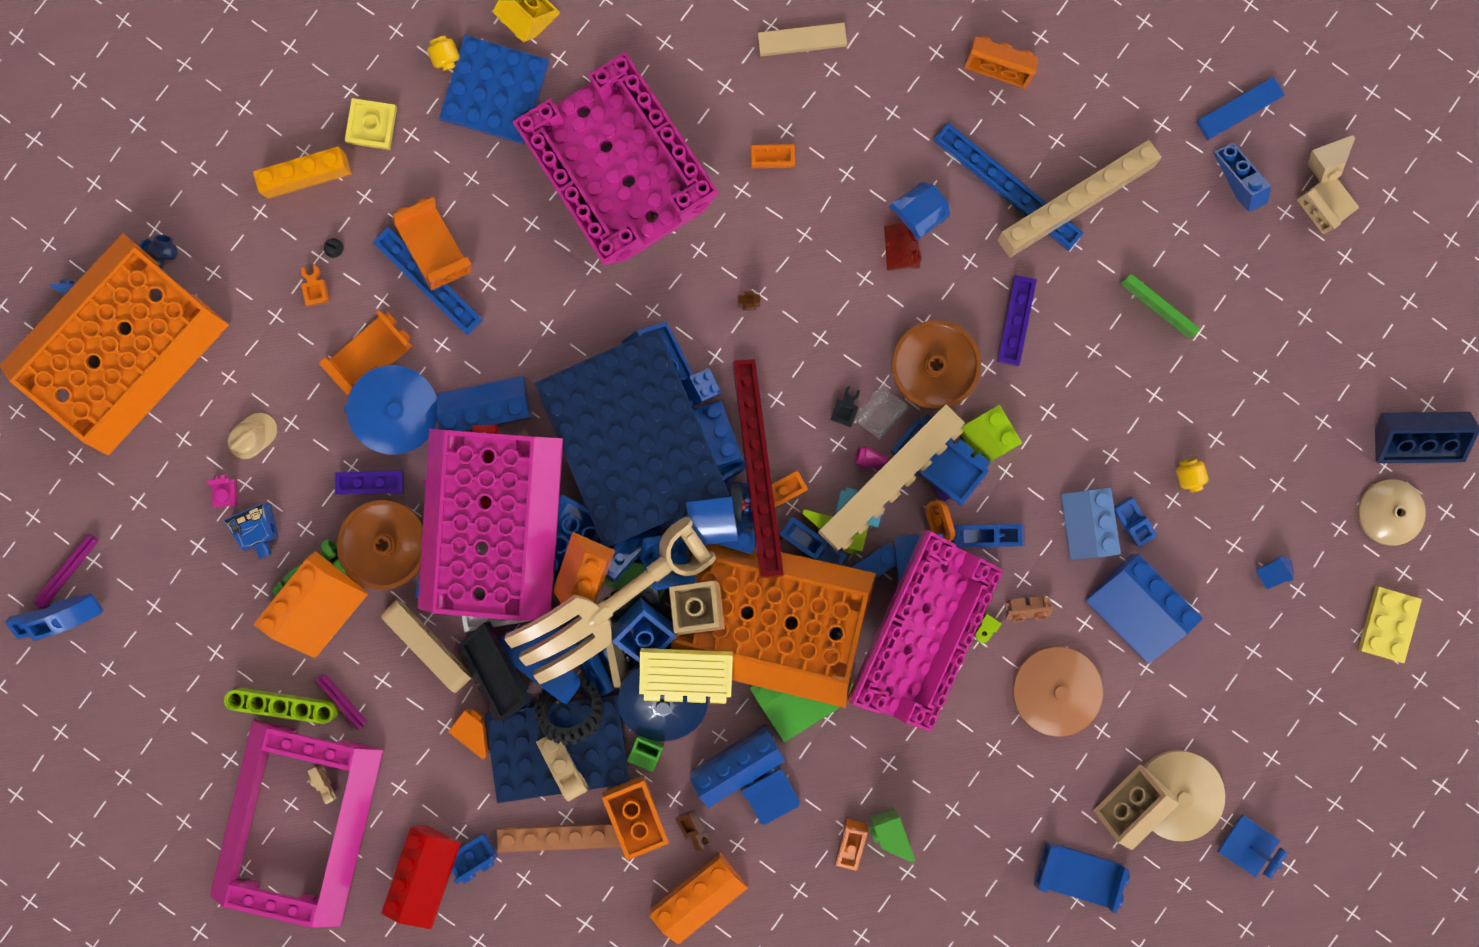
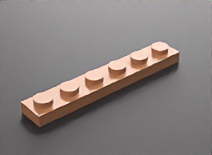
[497,823,621,853]

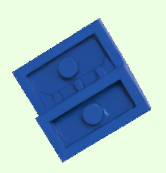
[686,496,739,545]

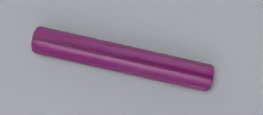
[33,534,98,608]

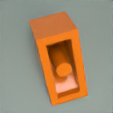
[448,708,490,760]

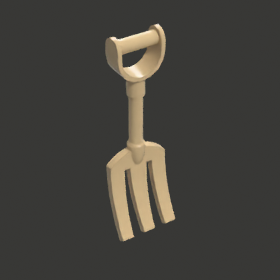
[504,517,716,684]

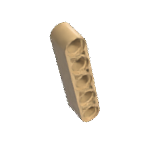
[381,599,472,693]

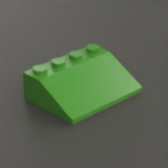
[749,683,853,742]

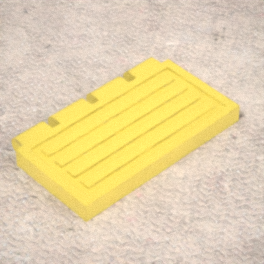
[639,648,733,704]

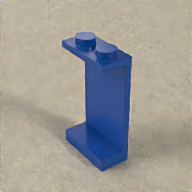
[1034,841,1130,914]

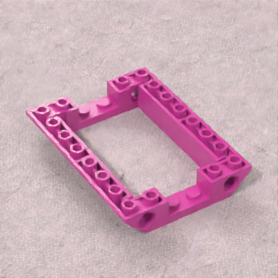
[210,719,384,928]

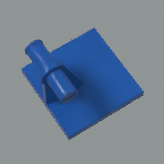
[1217,814,1288,879]

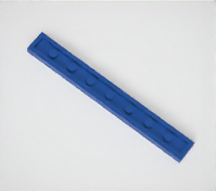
[933,123,1084,251]

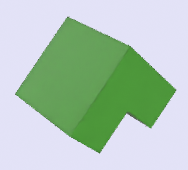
[627,735,664,772]

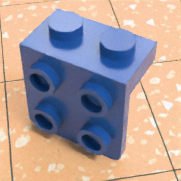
[640,536,696,590]
[741,765,800,825]

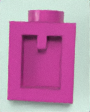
[206,475,238,508]

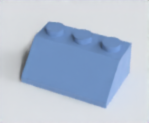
[1060,488,1121,560]

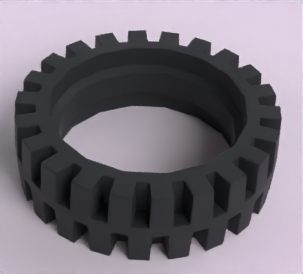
[535,678,604,745]

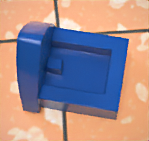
[1255,556,1294,590]

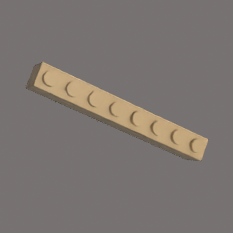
[997,140,1162,258]
[818,405,965,551]

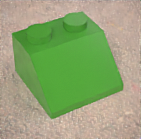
[868,808,915,862]

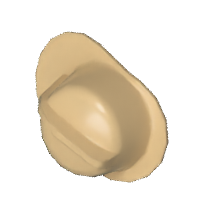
[228,413,278,459]

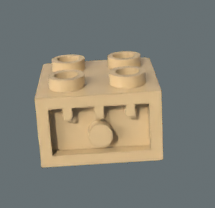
[1297,179,1359,234]

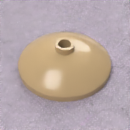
[1358,479,1426,545]

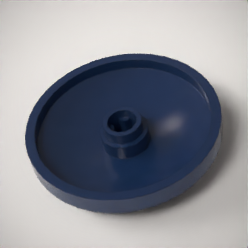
[618,663,708,741]

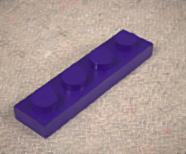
[997,275,1037,366]

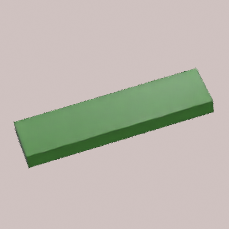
[1120,274,1200,338]

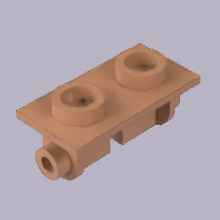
[1005,596,1054,622]

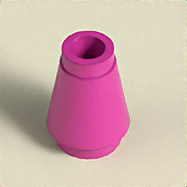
[854,446,889,469]

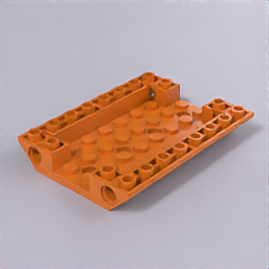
[0,233,230,456]
[671,544,876,708]

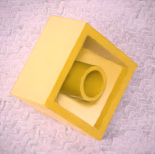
[493,0,560,42]

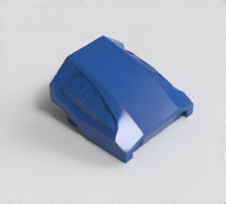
[889,182,950,240]

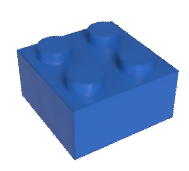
[682,368,722,406]

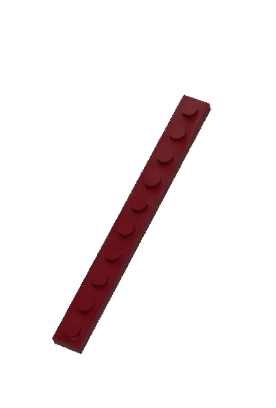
[732,359,784,579]

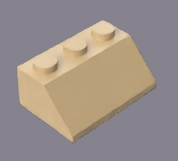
[1093,764,1180,850]

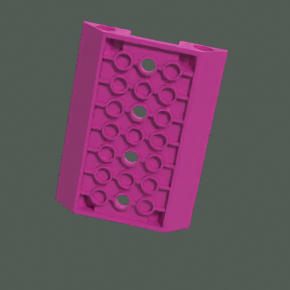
[512,52,719,265]
[418,429,563,621]
[847,530,1003,732]

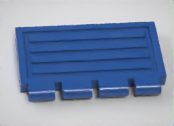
[891,414,991,506]

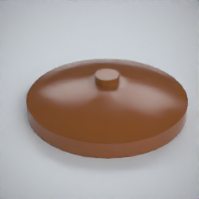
[891,320,981,410]
[337,500,423,590]

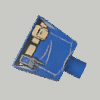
[224,503,278,559]

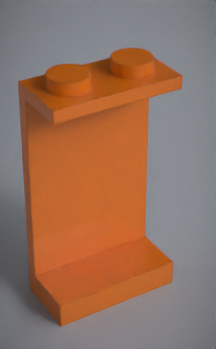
[393,197,472,291]
[318,310,413,396]

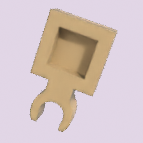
[307,764,337,804]

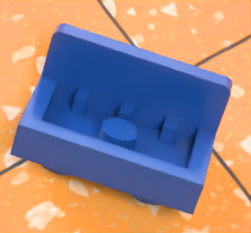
[452,833,498,884]

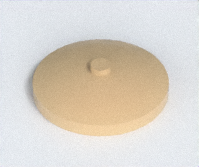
[1143,750,1225,841]

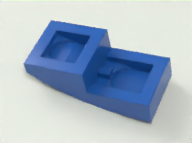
[1114,496,1157,548]

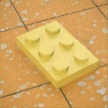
[1358,586,1422,663]

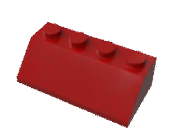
[381,825,461,929]

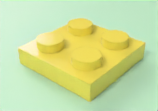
[345,98,397,150]

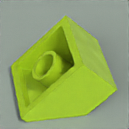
[960,405,1022,461]

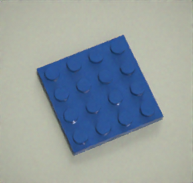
[439,35,550,145]

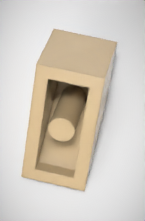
[1307,135,1355,183]

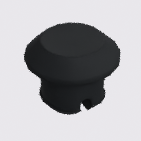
[324,238,344,258]

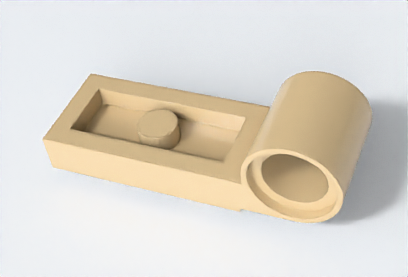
[536,737,589,802]

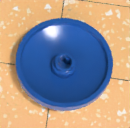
[347,365,438,455]

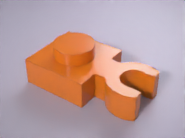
[301,265,330,307]

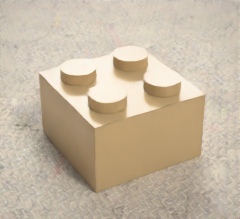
[669,581,725,635]

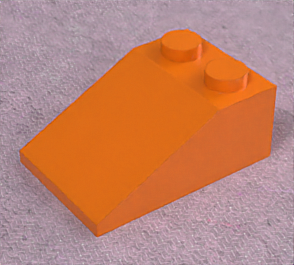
[602,775,669,861]

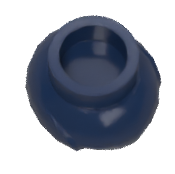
[147,235,178,269]

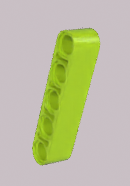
[224,688,339,724]

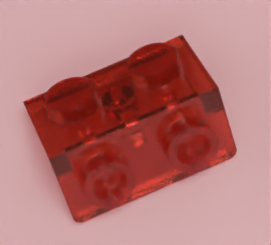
[884,223,922,271]

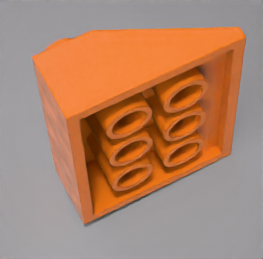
[253,551,369,658]

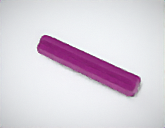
[316,674,367,730]

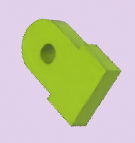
[975,614,1001,643]

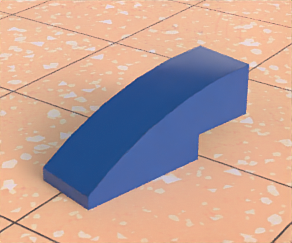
[779,516,849,566]
[954,524,1025,548]

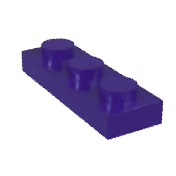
[335,471,404,495]

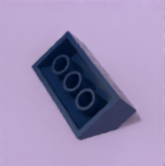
[1375,412,1479,463]

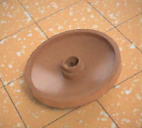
[1012,646,1103,736]

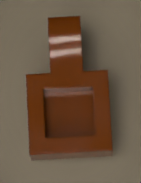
[738,291,760,311]
[675,810,711,851]

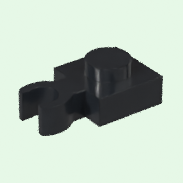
[830,386,860,428]

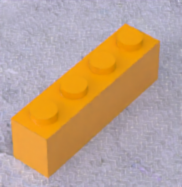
[253,146,352,199]

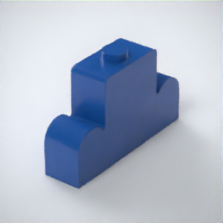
[500,626,580,705]

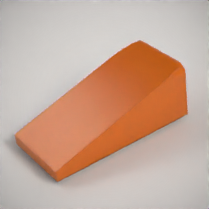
[835,819,868,871]

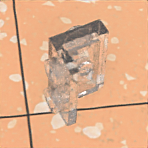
[856,385,908,440]

